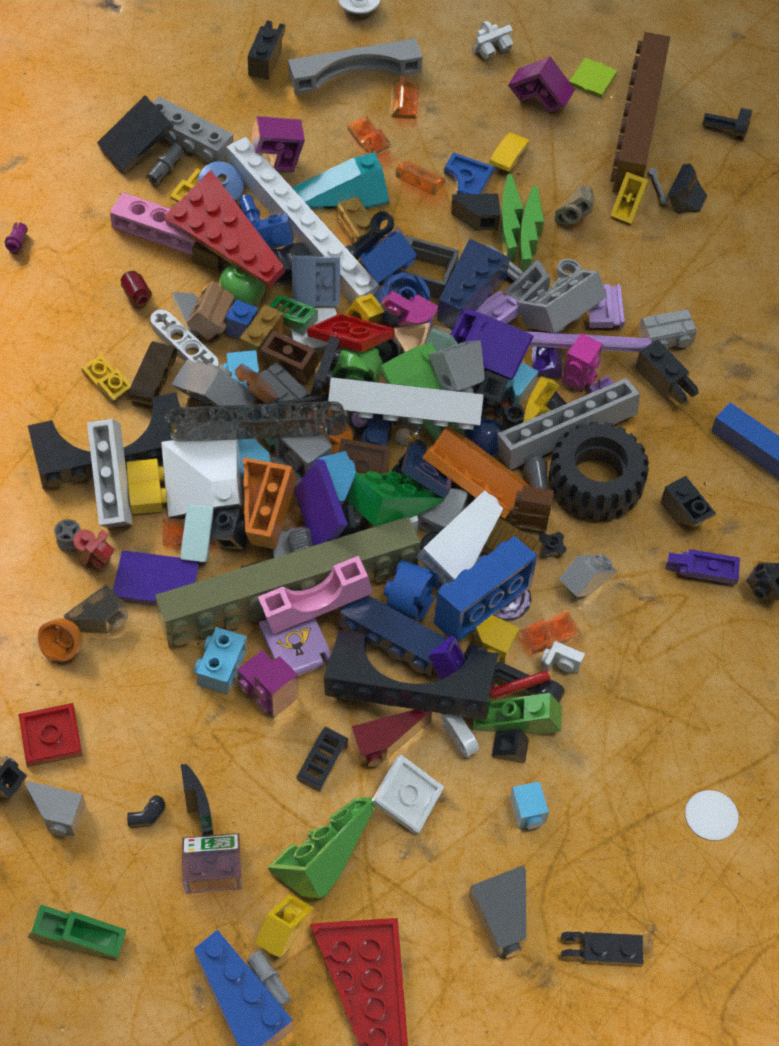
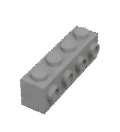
[153,96,234,163]

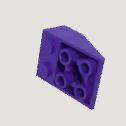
[450,308,534,380]

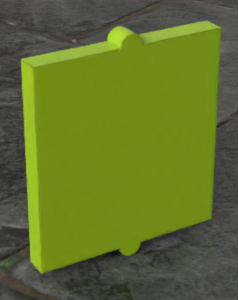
[569,58,618,97]

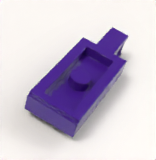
[665,549,740,585]

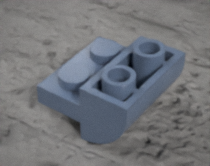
[292,256,340,307]

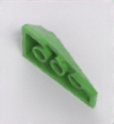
[379,342,463,441]
[268,797,376,898]

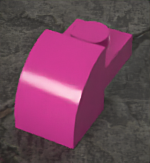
[381,291,439,327]

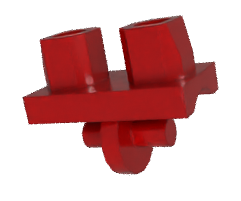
[73,529,115,571]

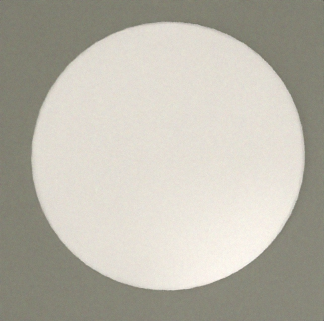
[686,790,738,840]

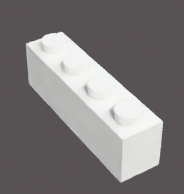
[87,419,133,528]

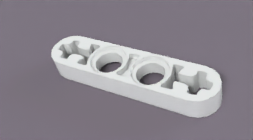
[150,310,219,368]

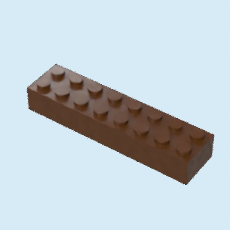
[610,32,671,193]

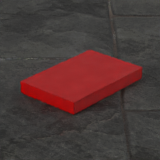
[307,313,395,352]

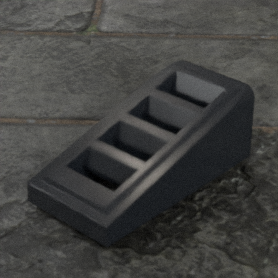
[297,727,348,791]

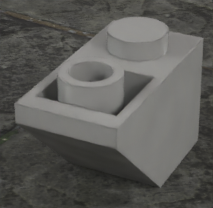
[559,554,618,597]

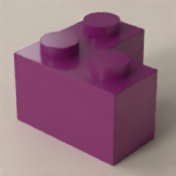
[508,56,575,113]
[252,116,305,172]
[237,650,298,718]

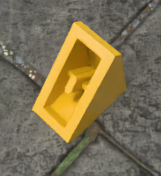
[610,172,649,224]

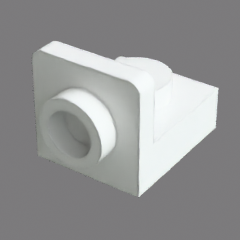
[540,641,585,674]

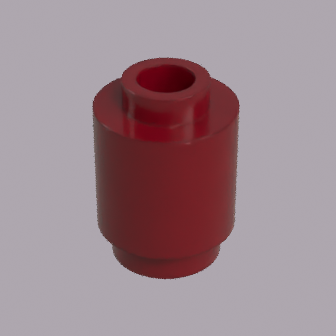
[120,271,152,306]

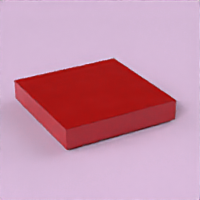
[18,703,83,768]

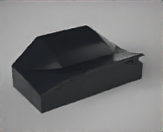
[667,163,707,212]

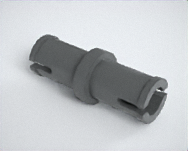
[146,143,184,185]

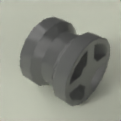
[54,519,81,552]

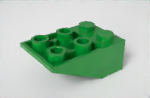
[347,471,445,526]

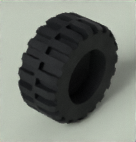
[549,421,649,521]

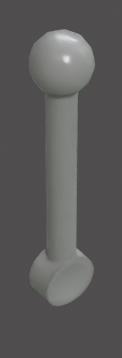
[648,168,669,205]

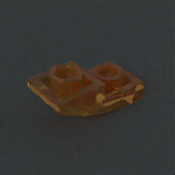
[348,116,392,156]
[520,610,581,654]

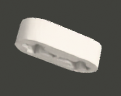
[440,714,479,758]

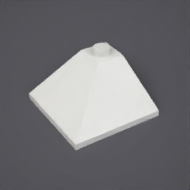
[161,432,244,518]

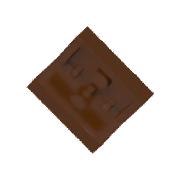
[338,438,392,492]

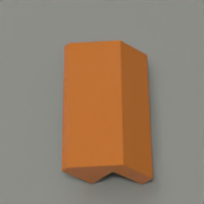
[422,425,530,519]

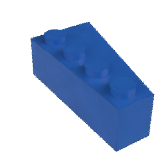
[194,930,293,1046]

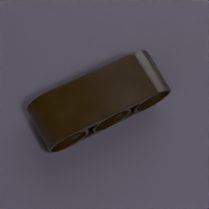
[129,341,177,406]

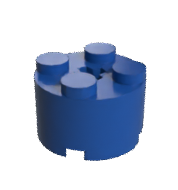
[374,272,430,326]
[384,560,439,622]

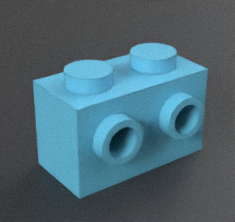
[194,627,247,694]

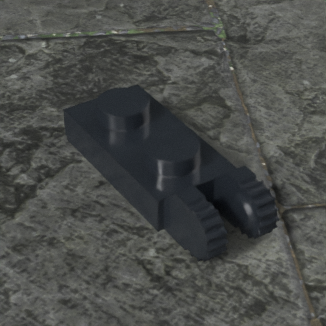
[561,931,644,967]

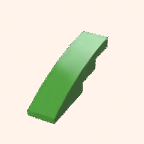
[500,174,523,262]
[519,186,544,272]

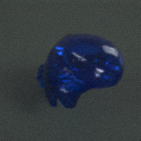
[464,419,503,455]

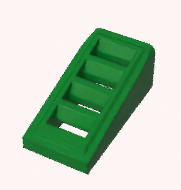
[269,295,318,335]

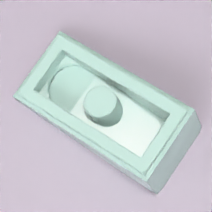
[181,504,214,562]

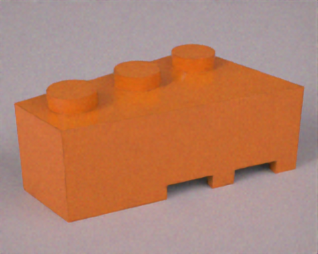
[243,457,297,549]

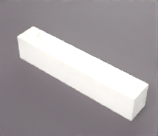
[328,378,483,430]

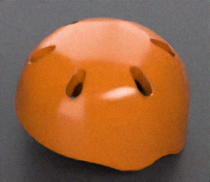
[38,618,82,661]

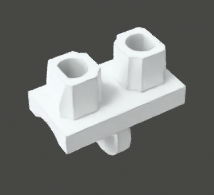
[471,21,513,60]

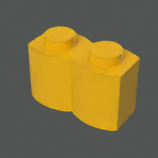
[127,459,167,515]

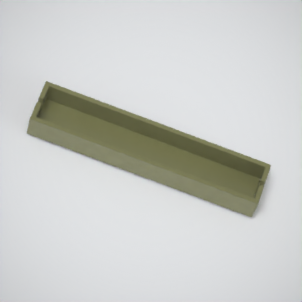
[155,517,420,647]

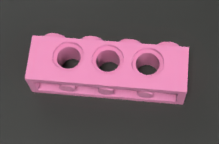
[110,193,195,255]

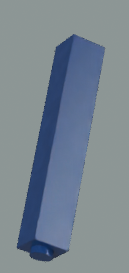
[711,402,779,478]

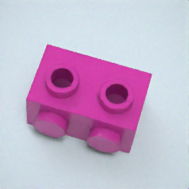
[562,333,603,393]

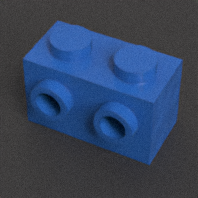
[250,213,294,249]

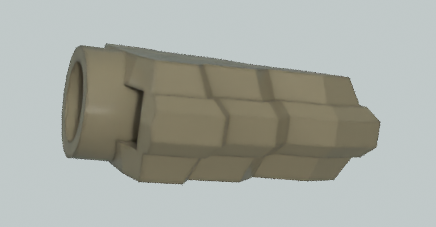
[555,184,595,226]

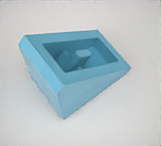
[507,362,538,405]

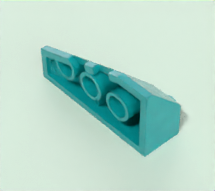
[292,152,390,209]

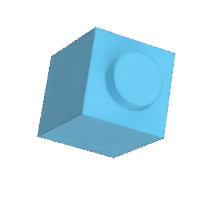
[510,781,549,829]

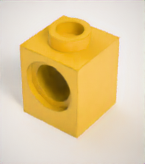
[345,293,385,323]

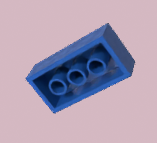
[434,536,537,642]

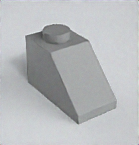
[26,781,85,836]

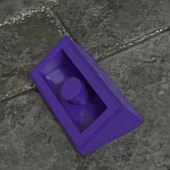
[532,332,562,378]
[429,636,467,680]

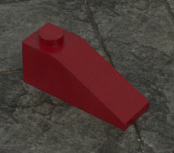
[351,710,432,767]

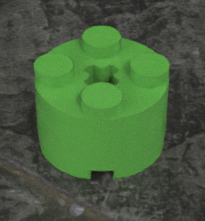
[331,346,383,383]

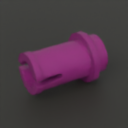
[4,222,28,252]

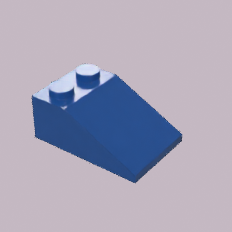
[361,227,417,283]

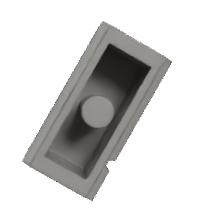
[639,309,697,349]

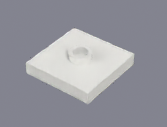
[371,755,444,834]

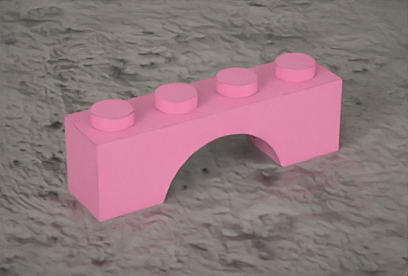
[258,556,373,634]

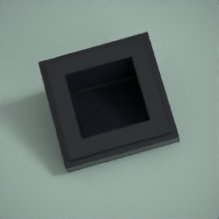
[492,730,529,762]

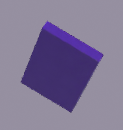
[294,459,348,546]
[112,550,200,606]

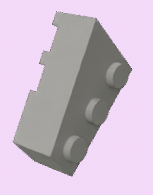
[516,269,607,333]
[171,360,256,421]

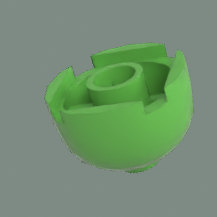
[218,264,266,306]

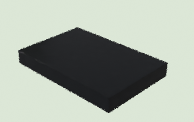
[97,95,174,174]

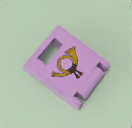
[259,617,331,677]

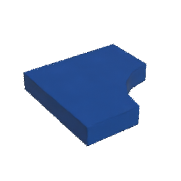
[444,153,495,194]

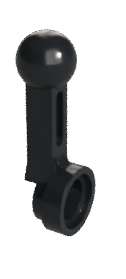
[346,211,394,261]

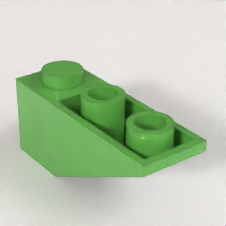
[473,693,562,735]

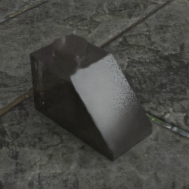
[63,584,128,634]

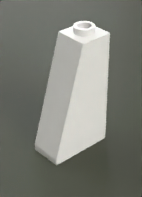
[416,490,503,585]

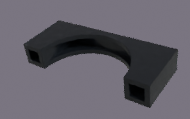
[28,392,190,489]
[323,630,499,720]

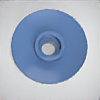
[198,161,244,201]

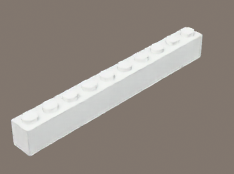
[227,137,379,304]

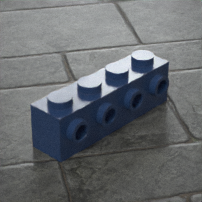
[339,595,447,676]

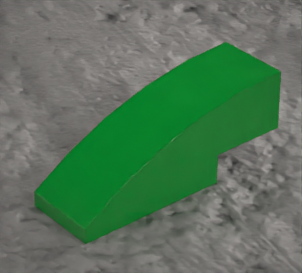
[27,904,126,959]

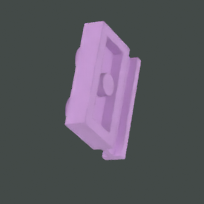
[587,284,625,328]
[476,290,520,324]

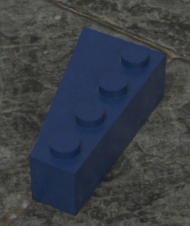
[437,238,510,328]

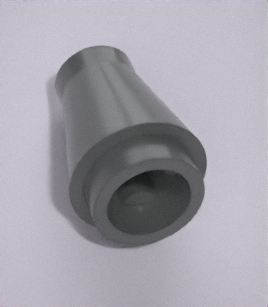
[522,456,548,489]

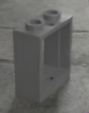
[394,235,459,299]

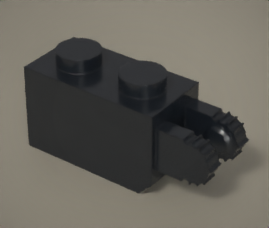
[247,20,286,80]
[635,340,699,404]

